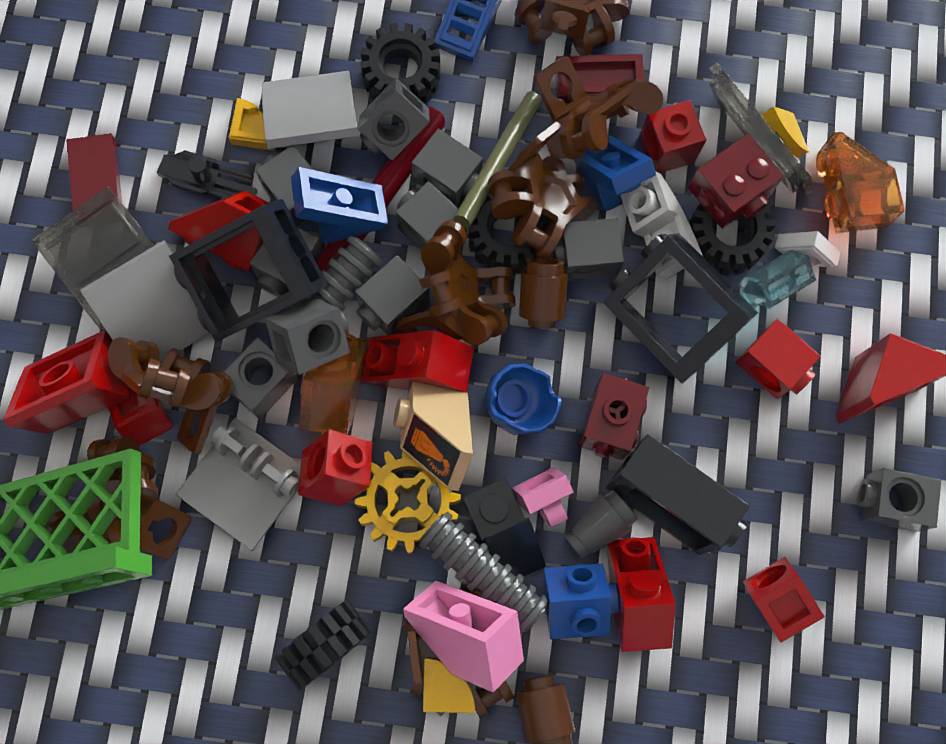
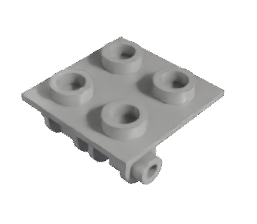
[175,418,301,551]

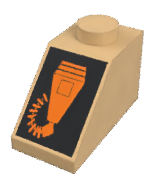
[393,381,473,491]

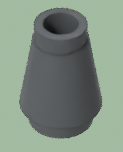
[565,489,638,559]

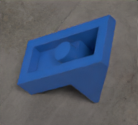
[574,135,656,211]
[291,167,388,243]

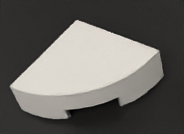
[775,231,841,267]

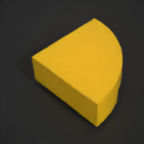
[229,98,275,151]
[760,107,809,159]
[423,657,475,713]

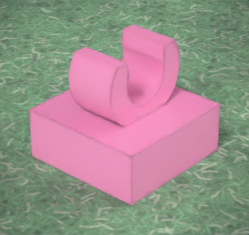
[512,467,574,527]

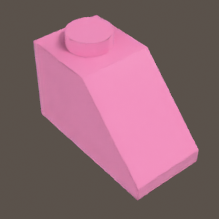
[403,581,524,693]

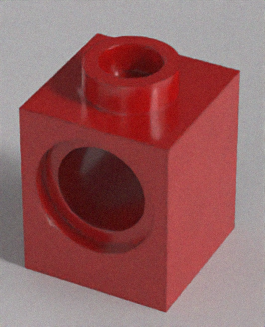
[639,100,707,173]
[735,318,821,399]
[298,429,373,506]
[743,557,825,643]

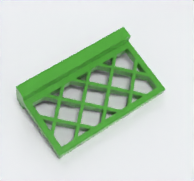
[0,449,152,610]

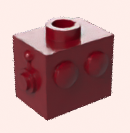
[688,133,785,229]
[578,373,650,460]

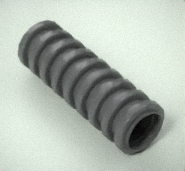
[292,236,383,341]
[419,512,549,634]

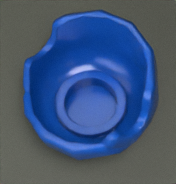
[485,363,562,435]

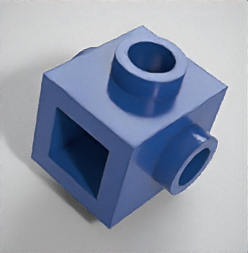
[544,563,619,640]

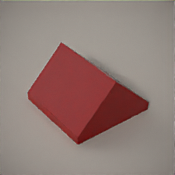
[3,330,131,434]
[835,333,946,424]

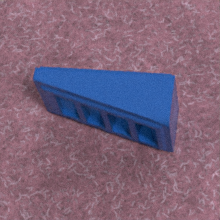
[434,0,502,62]

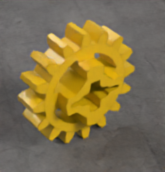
[355,451,461,554]

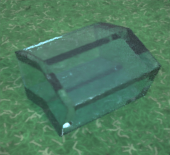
[737,250,816,309]

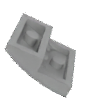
[262,71,359,149]
[80,240,209,363]

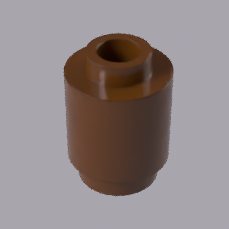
[519,257,568,328]
[516,674,575,744]

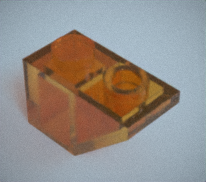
[816,132,905,233]
[299,333,369,434]

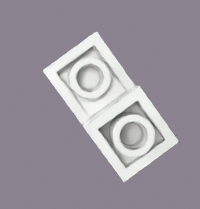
[620,171,703,279]

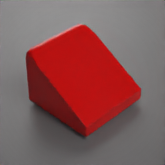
[108,387,173,446]

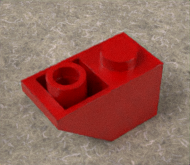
[168,191,269,271]
[362,330,474,393]
[607,537,676,652]

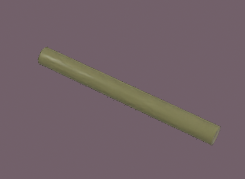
[453,91,541,229]

